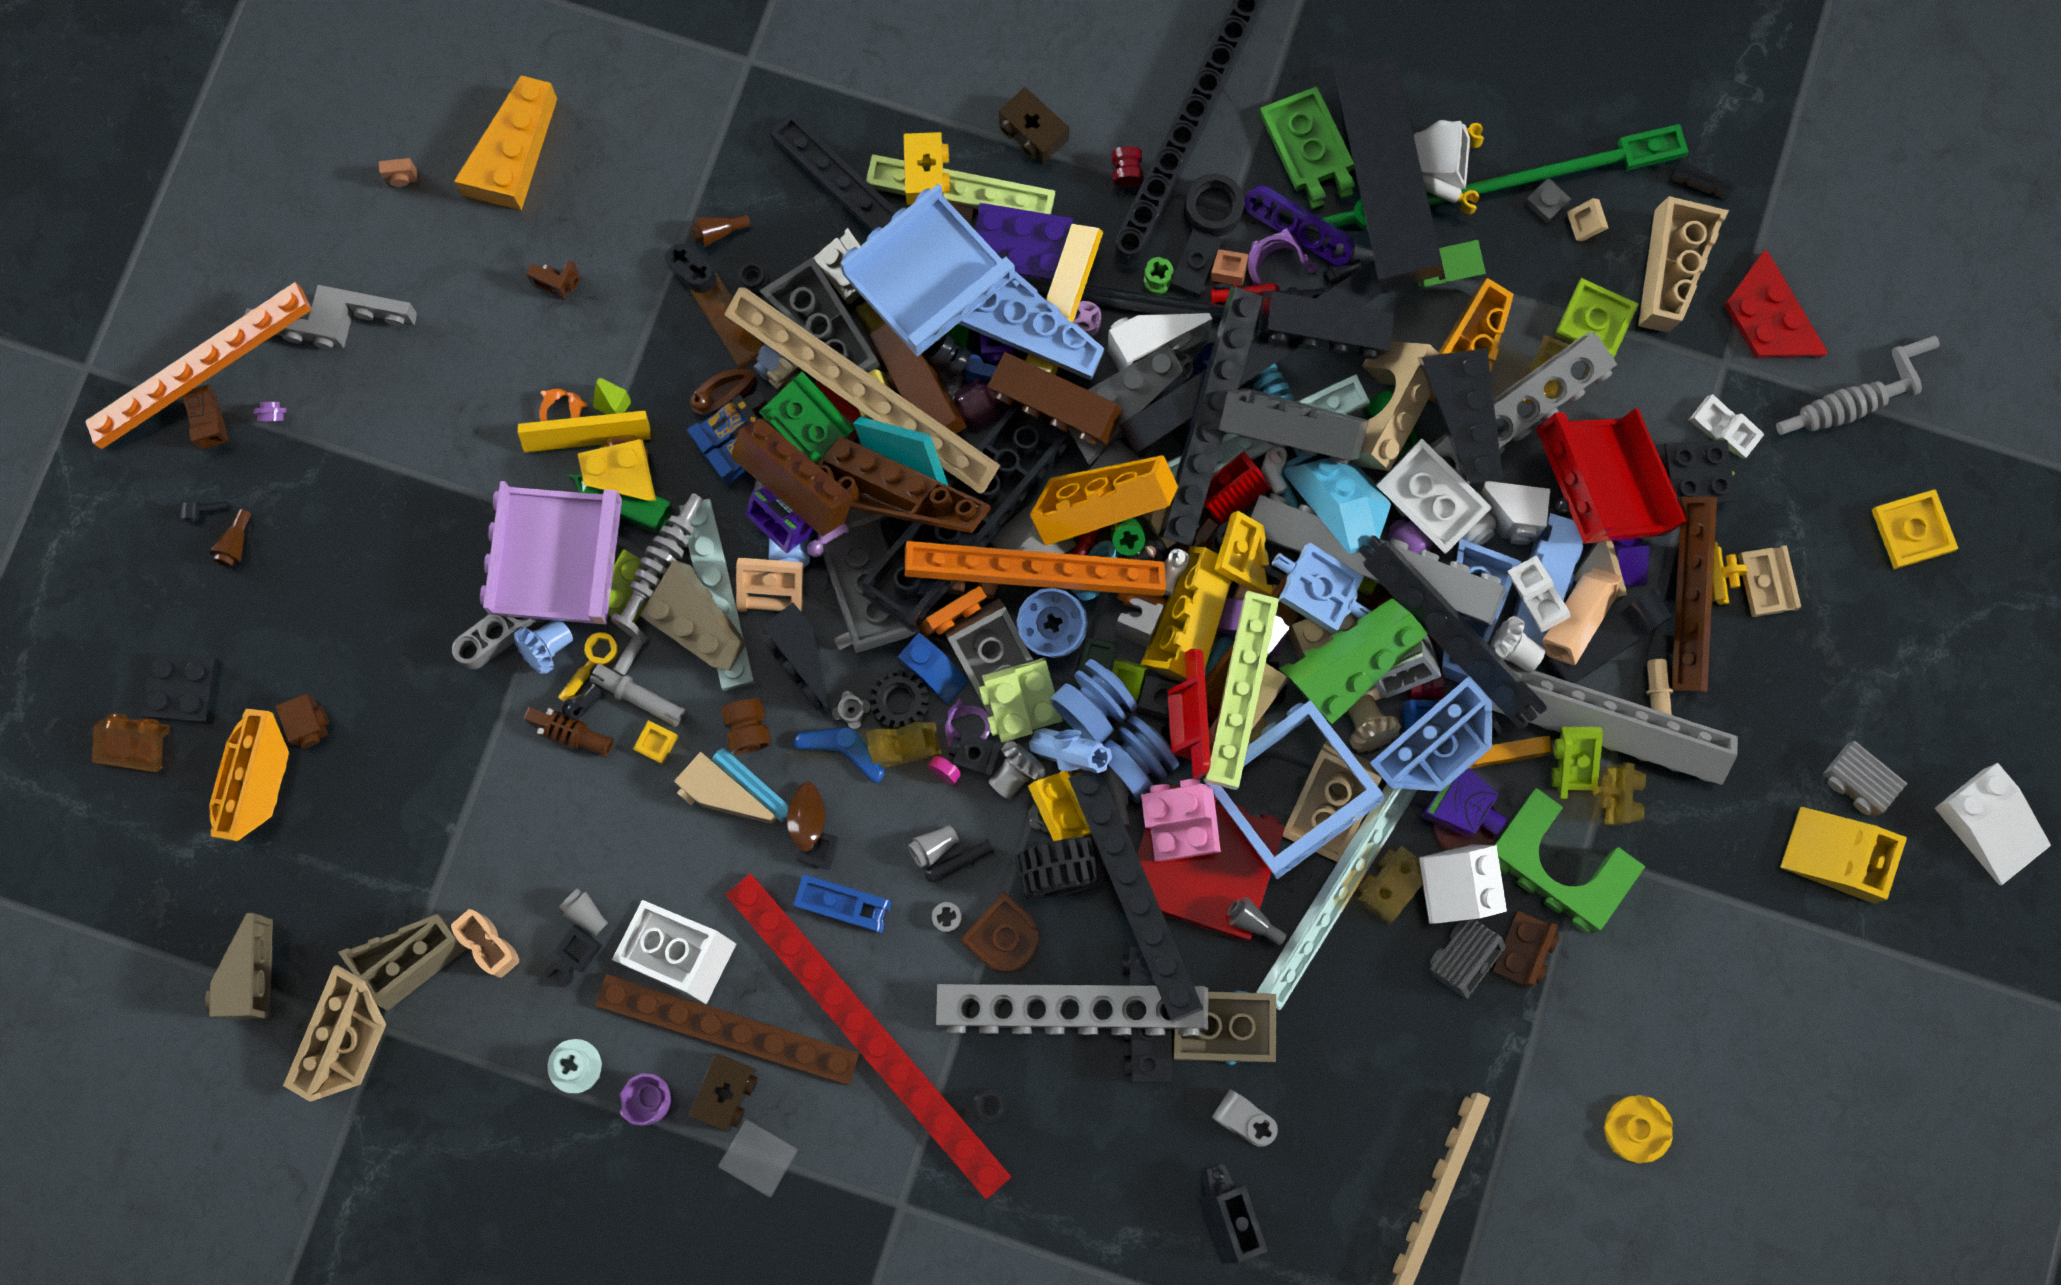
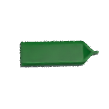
[568,473,673,536]

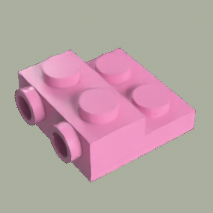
[1141,779,1221,862]

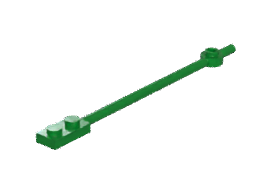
[1322,124,1689,230]

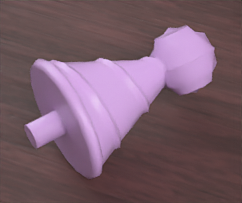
[807,523,849,558]

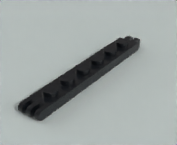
[1359,535,1547,730]

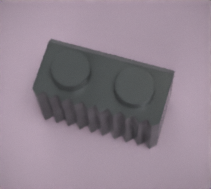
[1430,919,1506,999]

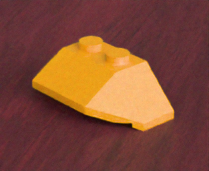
[209,709,289,841]

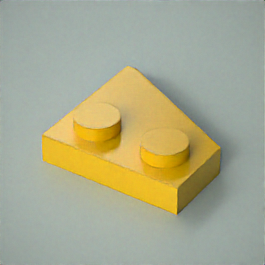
[578,439,656,502]
[1214,511,1273,596]

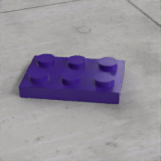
[975,203,1073,279]

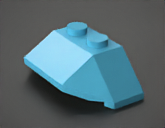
[1283,458,1391,554]

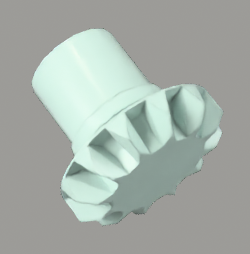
[548,1039,602,1093]

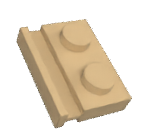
[1738,545,1801,617]

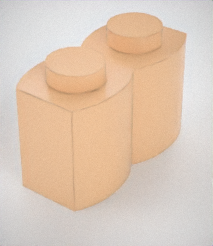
[451,909,519,978]

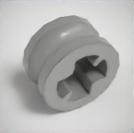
[932,902,961,932]

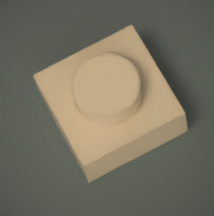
[1567,198,1608,241]

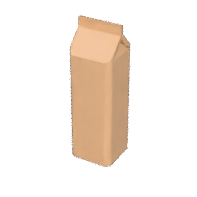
[1542,567,1622,665]

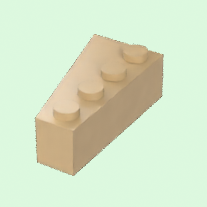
[1638,196,1729,333]

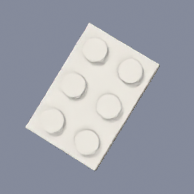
[1376,439,1492,554]

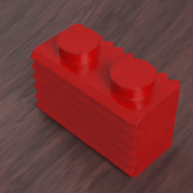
[1204,451,1272,525]

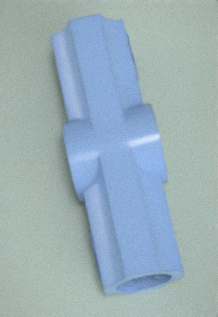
[1029,728,1112,773]

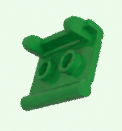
[759,372,855,465]

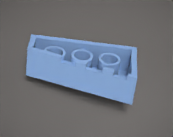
[1512,513,1583,654]

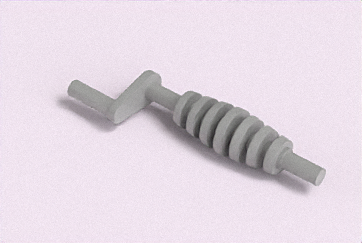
[1776,336,1940,435]
[611,493,703,676]

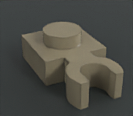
[766,357,805,391]

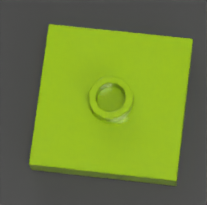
[1554,278,1639,359]

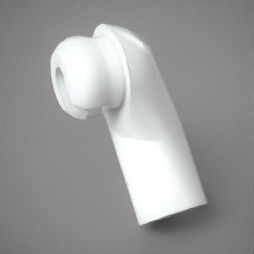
[1261,446,1289,495]
[1164,549,1189,596]

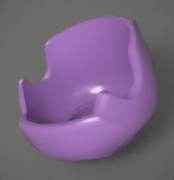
[619,1073,671,1126]

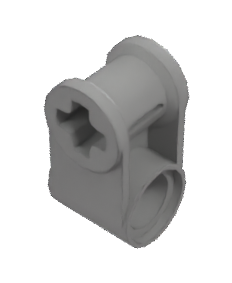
[1211,1089,1278,1147]

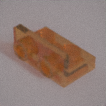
[92,714,170,772]

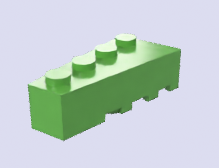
[1280,598,1428,724]

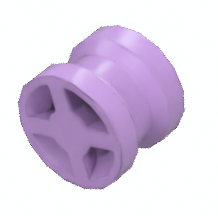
[1073,301,1101,337]

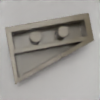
[640,560,747,671]

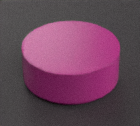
[928,756,961,785]

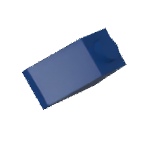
[898,633,969,705]

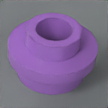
[253,402,287,422]

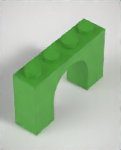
[1493,788,1646,934]

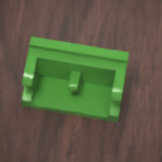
[1417,240,1486,288]

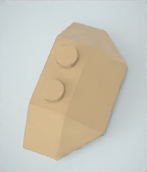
[283,965,386,1102]

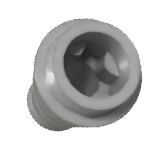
[908,825,959,868]
[559,888,608,937]

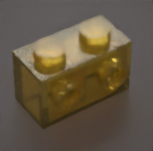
[1357,845,1423,925]

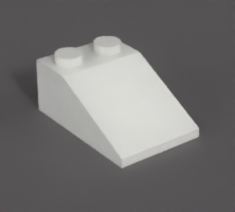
[1107,313,1212,371]
[1935,763,2051,886]
[612,900,736,1004]

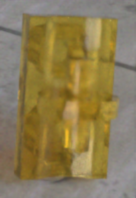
[1592,763,1646,826]

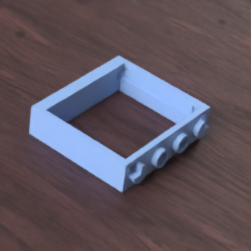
[1203,700,1385,879]

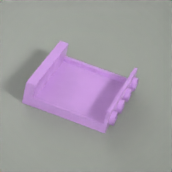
[480,481,622,625]

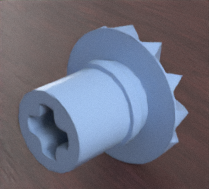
[514,620,573,674]

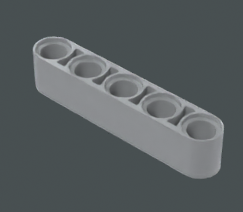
[452,614,545,669]

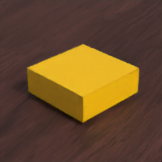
[633,720,678,765]

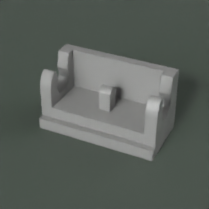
[1115,598,1163,648]

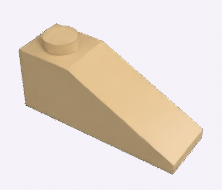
[674,752,777,825]

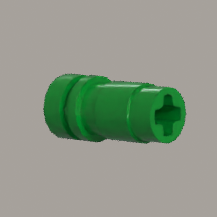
[1110,517,1145,556]

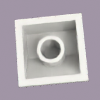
[1477,481,1550,545]
[1419,844,1507,923]

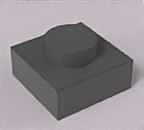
[1525,178,1571,224]

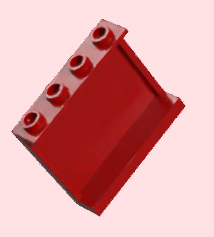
[1536,408,1687,543]
[1137,783,1285,943]

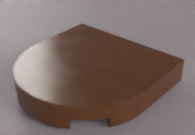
[959,892,1039,972]

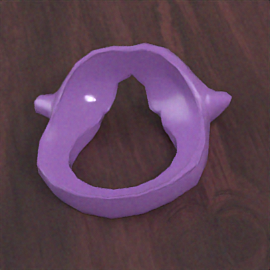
[945,698,991,748]

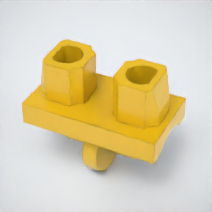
[1712,542,1748,605]

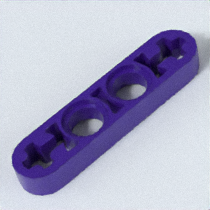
[1244,185,1356,265]

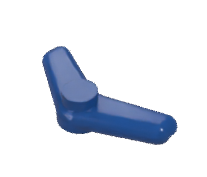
[793,727,885,783]

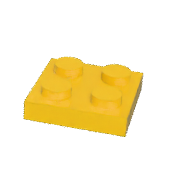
[1872,489,1959,569]

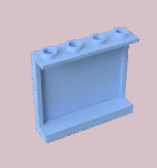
[840,183,1015,357]

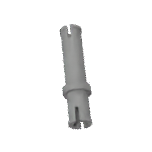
[590,663,685,727]

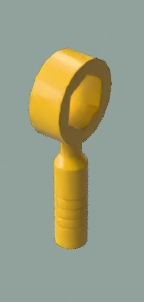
[558,632,619,702]

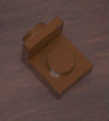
[526,260,580,300]

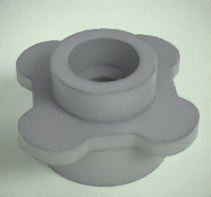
[832,691,871,729]

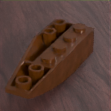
[817,436,991,533]

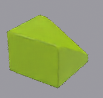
[593,378,631,414]

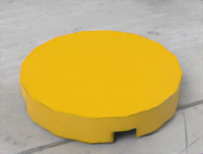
[1604,1095,1673,1163]

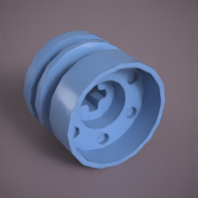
[1017,588,1089,658]
[1049,659,1138,743]
[1102,715,1179,804]

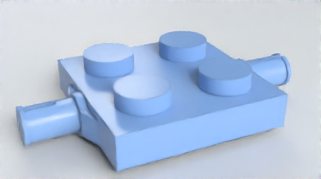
[1272,543,1371,634]

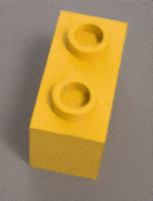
[904,132,950,205]

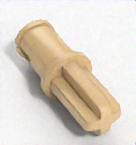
[1646,659,1673,715]

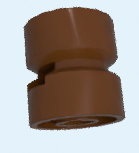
[720,698,772,755]

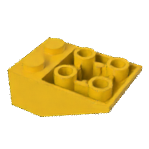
[1780,807,1907,904]

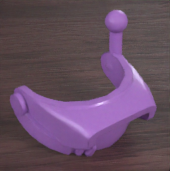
[1248,228,1317,285]

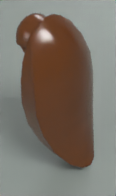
[690,369,757,415]
[787,781,826,852]

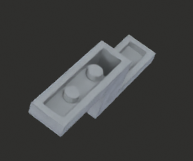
[244,285,417,350]

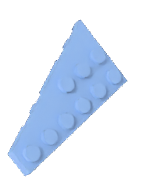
[958,272,1104,380]

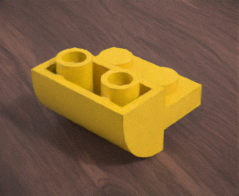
[1028,769,1091,841]

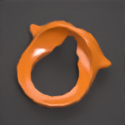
[539,389,588,421]

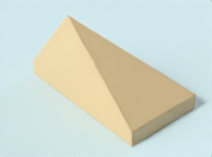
[1573,541,1627,604]

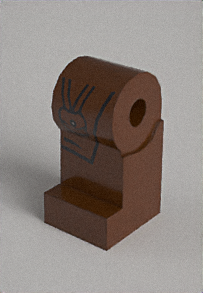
[183,384,229,450]

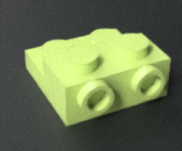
[979,658,1062,743]

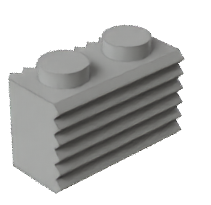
[1823,741,1907,816]

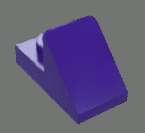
[1612,538,1650,587]

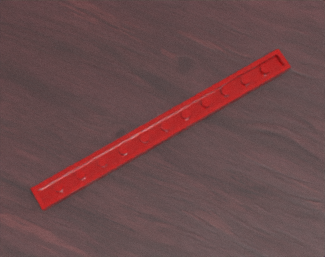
[726,873,1011,1199]

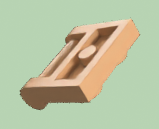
[736,558,803,613]

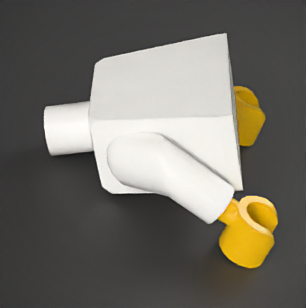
[1414,120,1484,215]

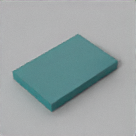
[853,417,948,485]

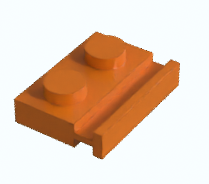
[917,586,987,638]

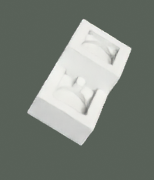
[1689,394,1764,459]
[1508,555,1571,633]

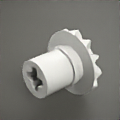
[1489,616,1546,673]

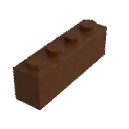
[870,323,967,434]
[987,352,1124,445]
[731,418,854,537]

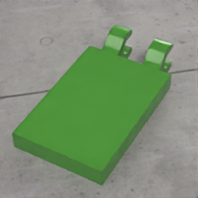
[1259,86,1355,209]

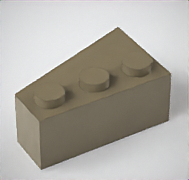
[338,914,468,1011]

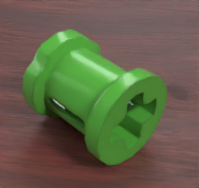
[1144,257,1173,295]

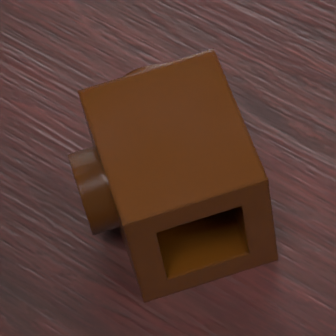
[275,694,329,748]

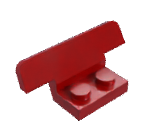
[1167,648,1211,780]

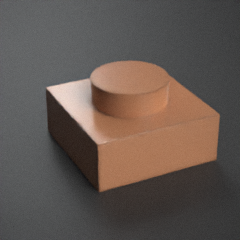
[379,158,418,187]
[1211,249,1249,286]

